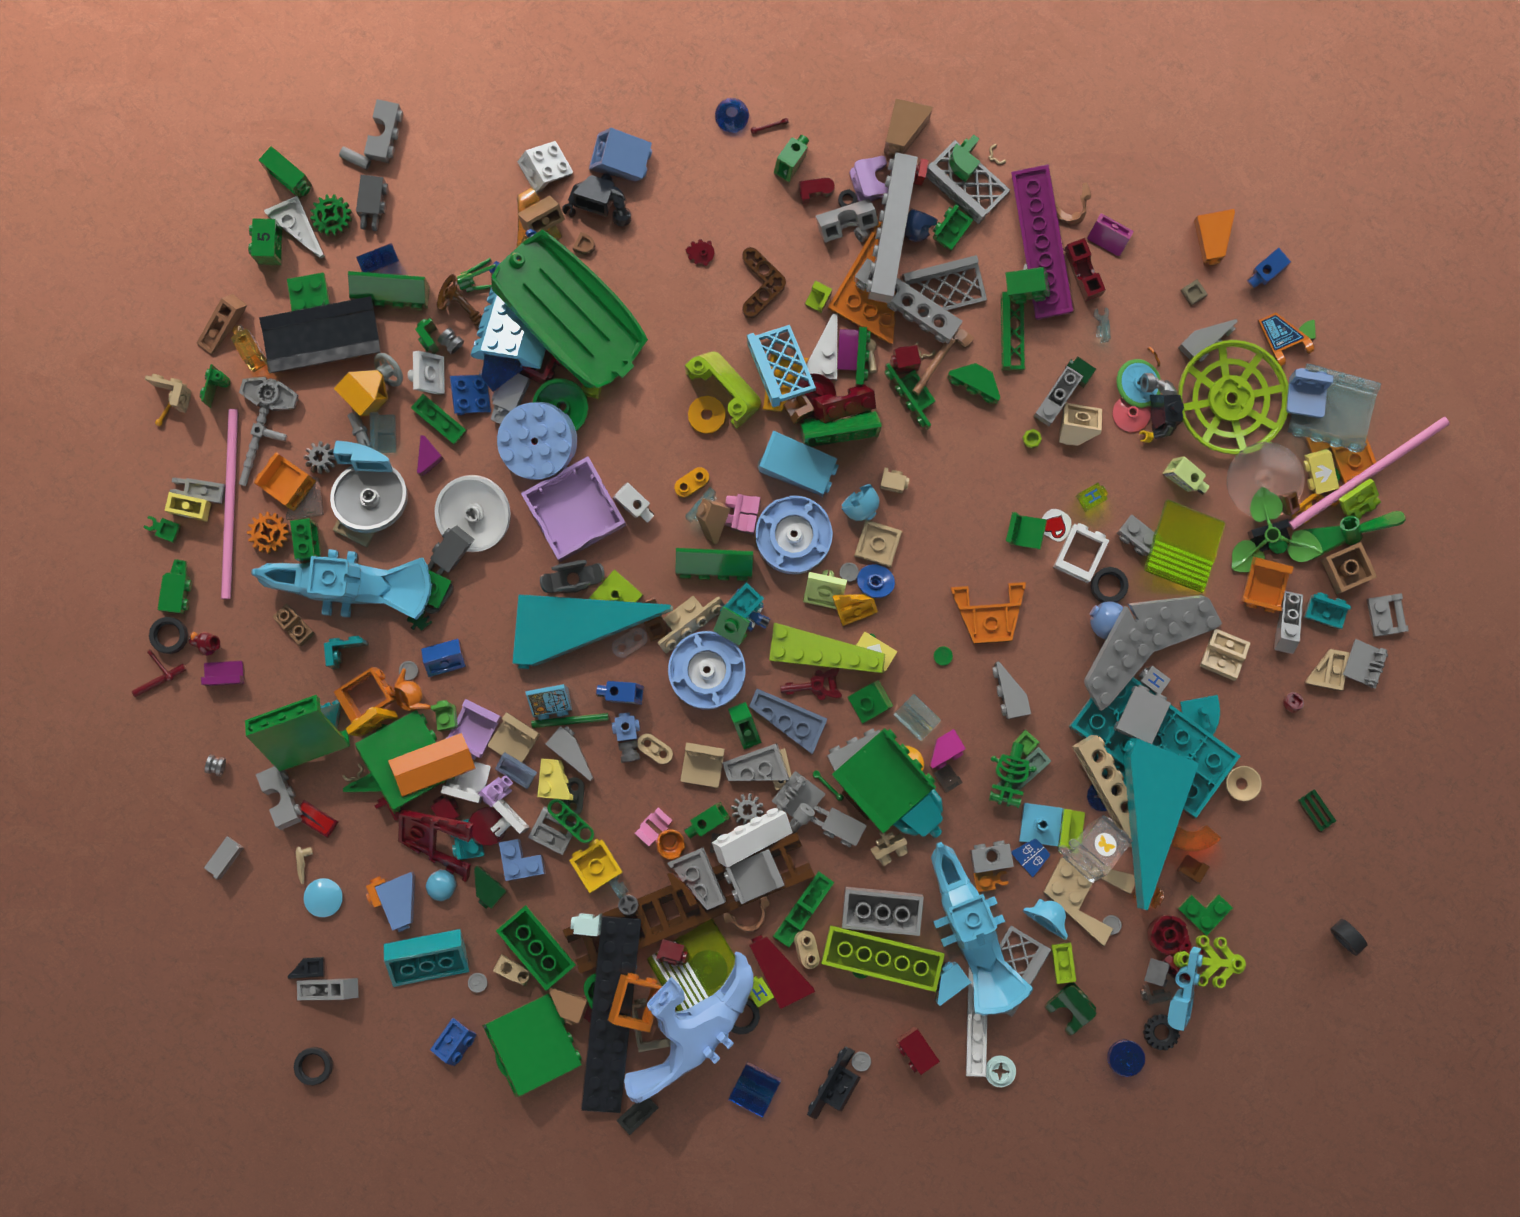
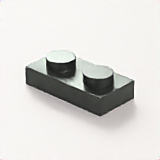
[617,1097,659,1135]

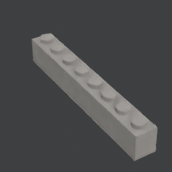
[866,152,918,303]

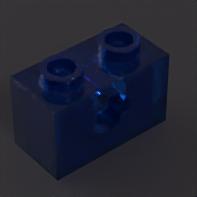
[356,243,399,273]

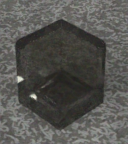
[933,764,963,793]

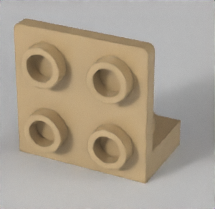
[145,374,192,413]
[488,712,540,762]
[681,742,725,788]

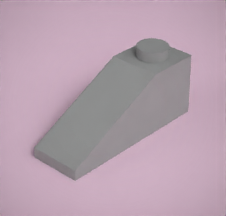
[546,726,594,781]
[297,978,359,1000]

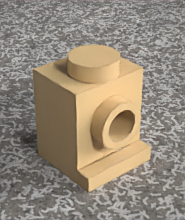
[880,467,910,493]

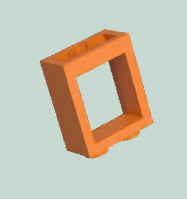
[334,667,396,722]
[608,973,662,1033]

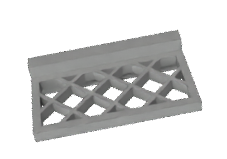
[926,140,1010,224]
[902,255,987,317]
[1000,926,1051,1017]

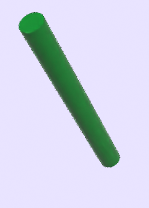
[531,713,609,728]

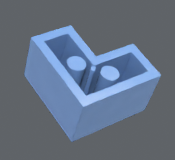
[499,839,546,881]

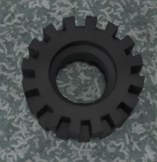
[1143,1014,1180,1050]

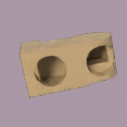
[493,954,532,986]

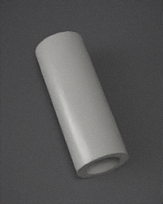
[339,146,371,170]

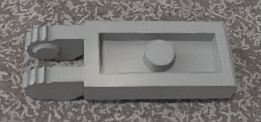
[170,478,225,504]

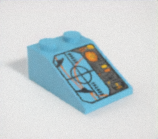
[525,684,572,720]

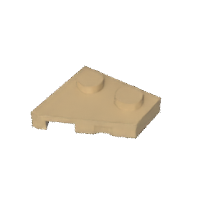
[1305,649,1349,691]

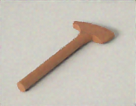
[912,321,974,395]

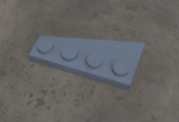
[749,689,827,754]

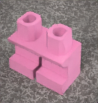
[725,494,760,535]

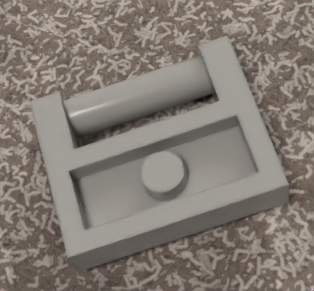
[1367,593,1409,637]
[528,806,576,855]

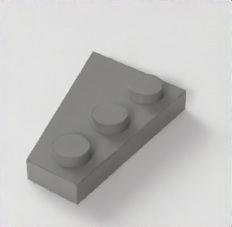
[722,744,790,781]

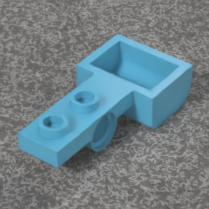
[1168,947,1203,1031]

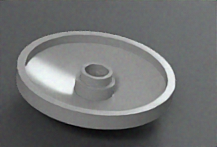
[330,466,408,533]

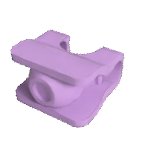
[849,156,888,202]

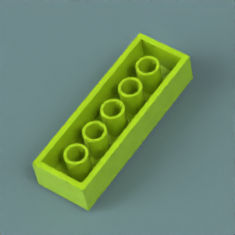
[821,925,945,992]

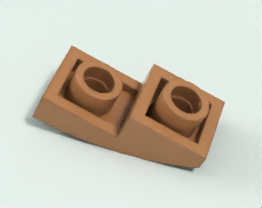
[272,603,315,646]

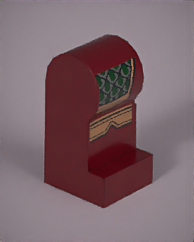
[799,178,835,204]

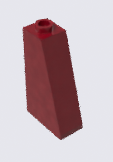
[749,934,815,1009]

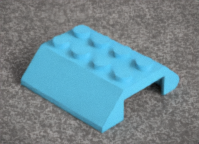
[470,287,546,369]

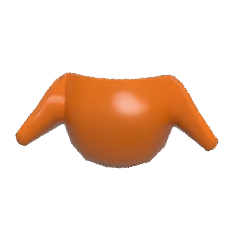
[394,668,431,711]

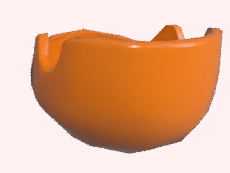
[656,829,685,860]

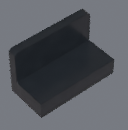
[1247,519,1291,552]

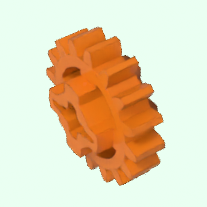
[247,511,290,554]

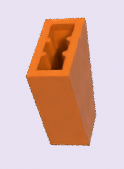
[1194,209,1235,265]

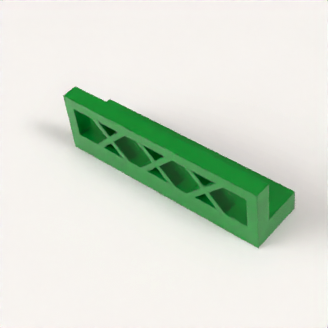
[1000,292,1025,370]

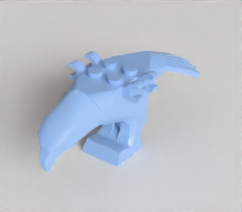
[624,952,753,1103]

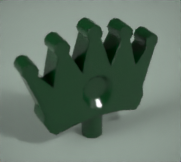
[407,611,432,631]

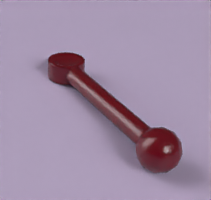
[751,118,789,134]
[147,649,173,681]

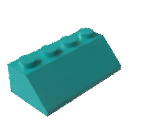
[384,929,470,987]

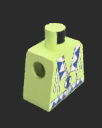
[1162,457,1209,495]

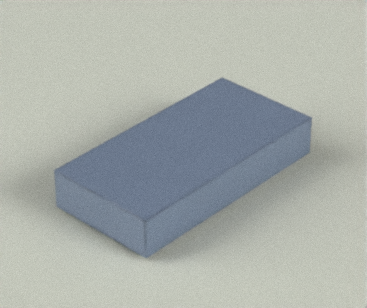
[495,752,537,789]

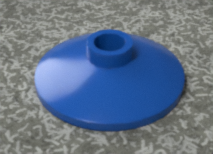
[857,564,895,598]

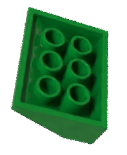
[800,410,882,447]

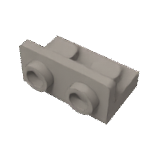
[1117,514,1161,556]

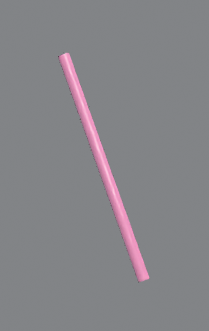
[221,409,238,599]
[1289,417,1450,530]

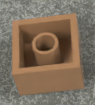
[1321,542,1377,594]

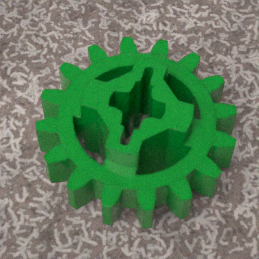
[310,194,352,236]

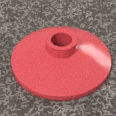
[1112,397,1151,432]

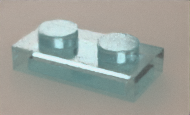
[685,487,716,523]

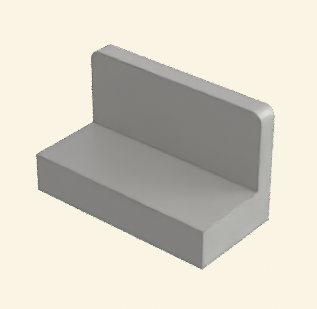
[204,836,244,879]

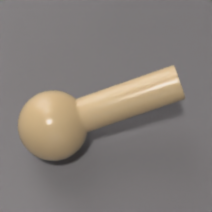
[866,339,877,373]

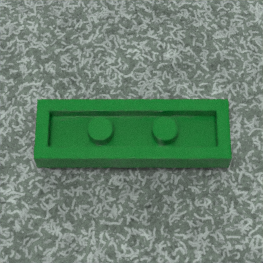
[855,327,871,385]
[411,394,467,445]

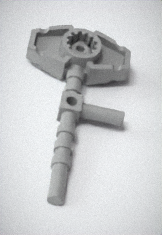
[239,377,299,486]

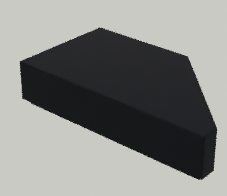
[288,957,325,979]

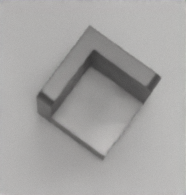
[1144,958,1170,987]

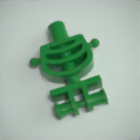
[989,742,1037,808]

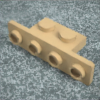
[658,596,725,653]

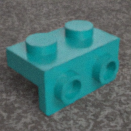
[720,582,764,620]
[1304,592,1351,629]

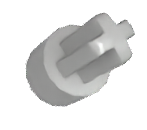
[789,803,815,834]

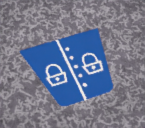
[1011,839,1050,877]

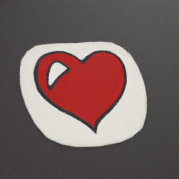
[1042,509,1071,542]

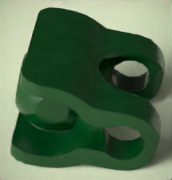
[1045,982,1096,1035]

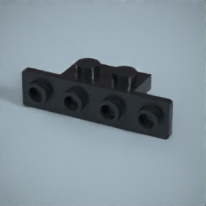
[807,1046,861,1119]

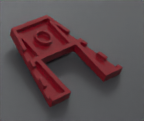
[398,810,473,882]

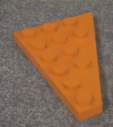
[828,221,896,345]

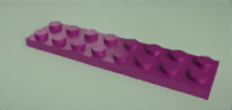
[1011,164,1074,320]

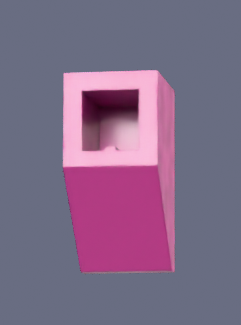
[929,729,966,770]

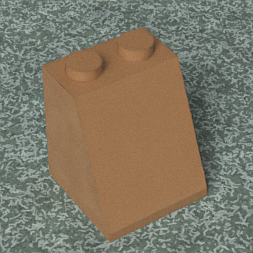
[884,99,933,158]

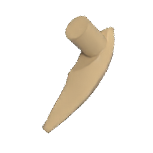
[296,847,313,884]

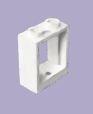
[1053,523,1109,583]

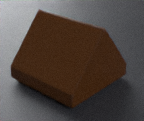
[1279,491,1300,515]

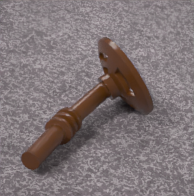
[437,274,482,328]

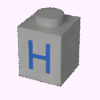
[1139,666,1171,694]

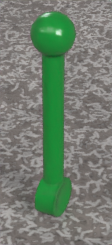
[813,770,844,801]

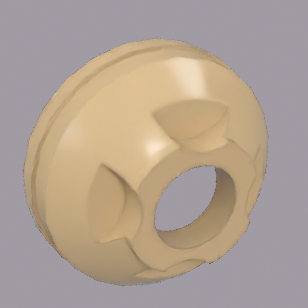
[1226,766,1262,801]

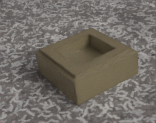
[1181,279,1208,306]

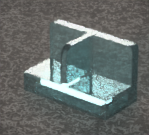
[370,412,396,453]

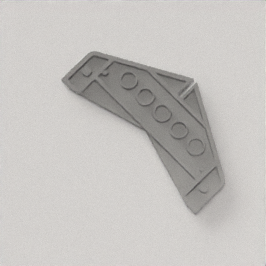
[1084,595,1222,711]

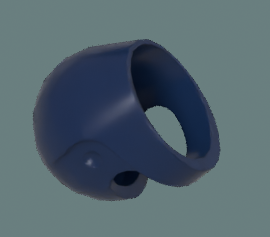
[904,209,938,242]

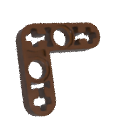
[742,247,786,318]

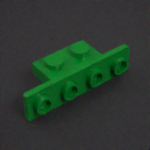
[884,363,936,430]

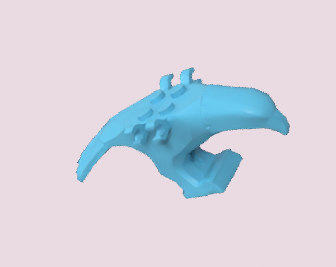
[251,549,432,620]
[931,842,1033,1016]

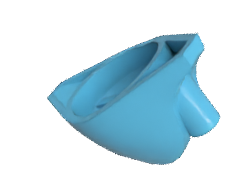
[1023,899,1068,940]

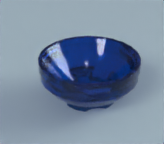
[715,98,749,132]

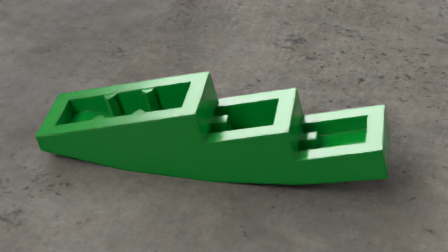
[773,871,834,948]

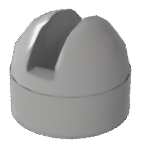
[854,227,870,242]

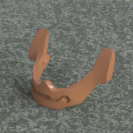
[1054,182,1091,225]
[723,896,770,932]

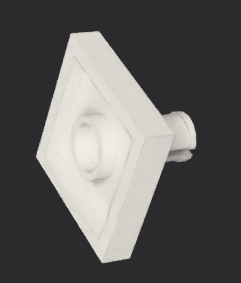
[407,351,445,395]
[490,800,530,837]

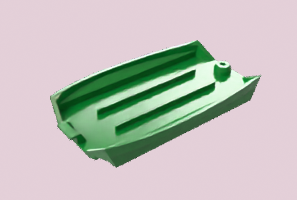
[491,229,648,388]

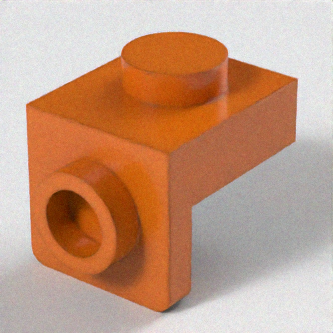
[366,876,388,908]

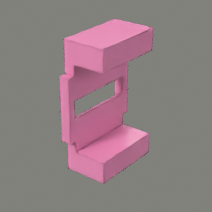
[635,808,673,846]

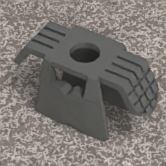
[540,560,605,593]

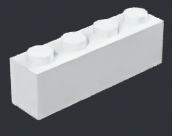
[712,808,793,868]

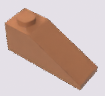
[197,294,247,354]

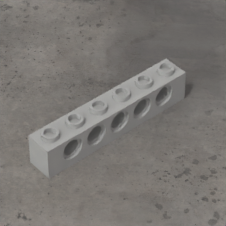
[854,258,963,344]

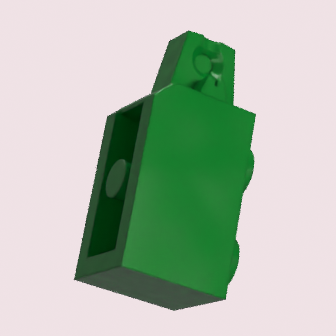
[157,559,192,615]

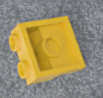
[569,839,623,893]

